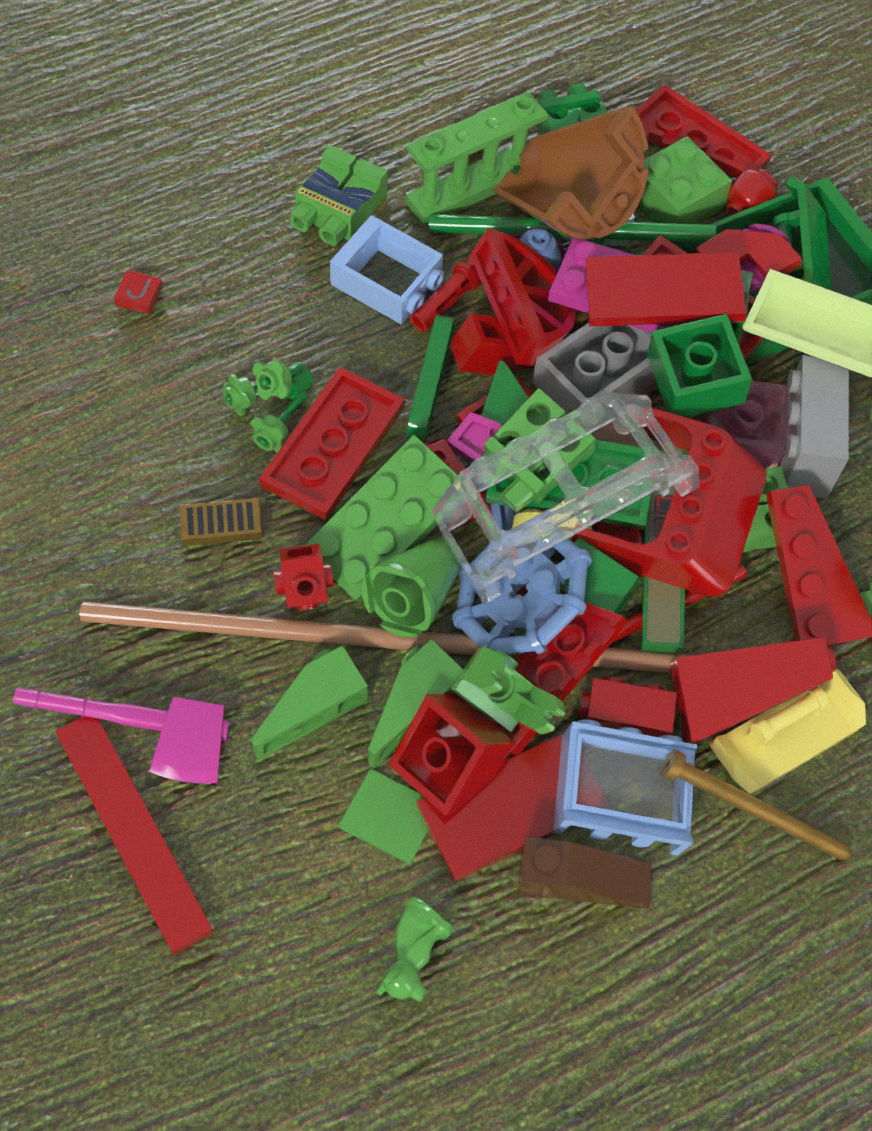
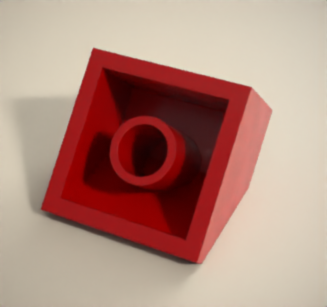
[388,693,515,816]

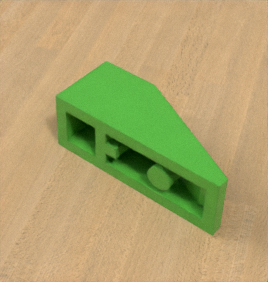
[368,639,463,769]
[251,645,368,761]

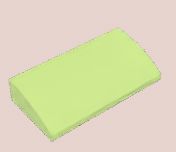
[742,269,872,377]

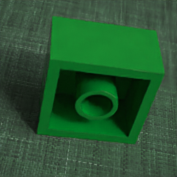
[647,314,752,417]

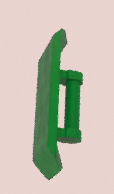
[773,176,832,291]

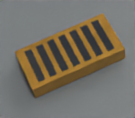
[180,498,262,546]

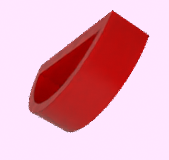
[470,228,576,365]

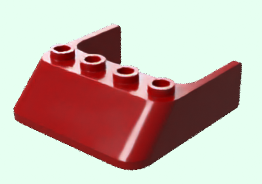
[572,400,767,597]

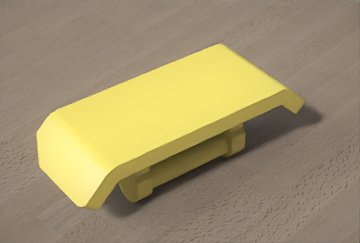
[709,669,866,794]

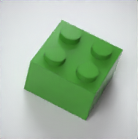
[638,136,732,224]

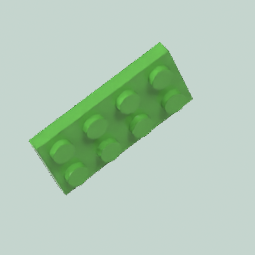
[306,435,471,604]

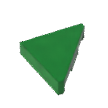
[481,361,529,424]

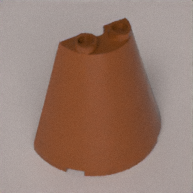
[494,106,649,239]

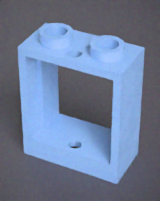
[330,215,445,325]

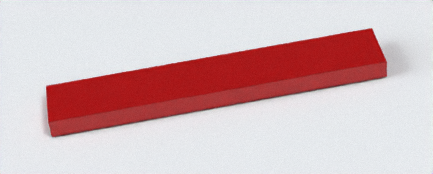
[55,716,214,955]

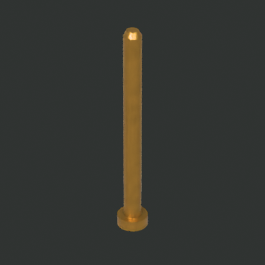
[660,749,852,860]

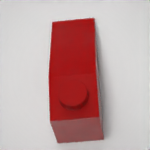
[449,313,565,375]

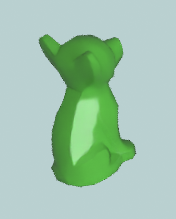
[376,897,453,1002]

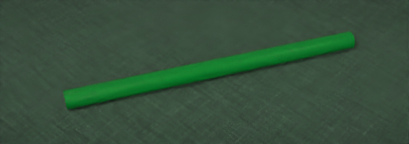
[429,214,716,243]

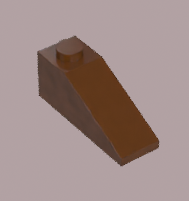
[517,837,651,909]

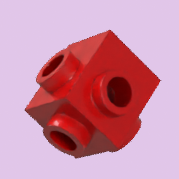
[274,543,334,610]

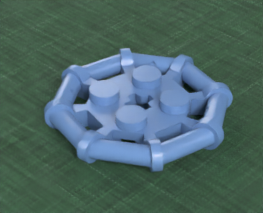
[452,522,592,654]

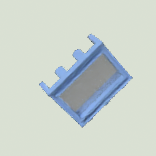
[553,720,697,856]

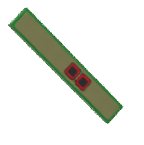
[641,439,686,653]

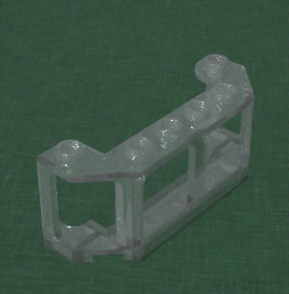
[432,392,699,604]

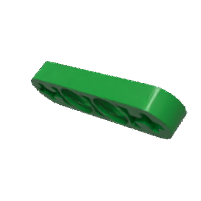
[407,314,455,442]

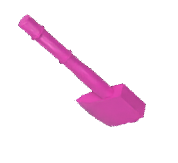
[13,687,230,783]

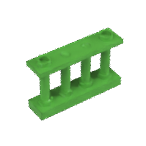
[406,91,548,227]

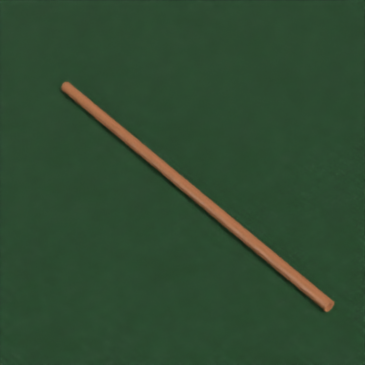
[80,601,694,673]

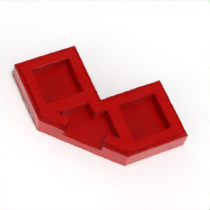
[696,229,801,278]

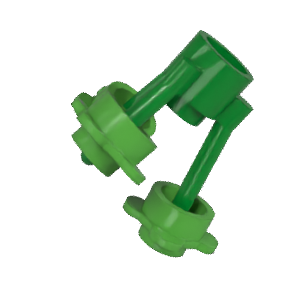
[223,360,313,453]

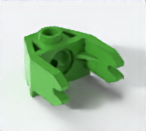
[450,646,565,734]

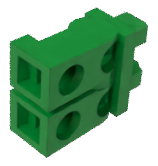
[537,83,608,134]

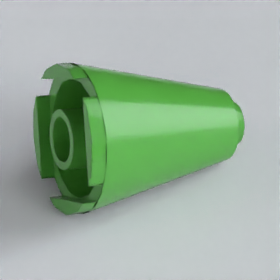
[361,537,464,638]

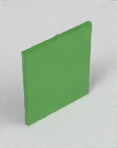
[338,768,429,865]

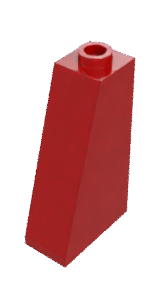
[669,637,836,744]

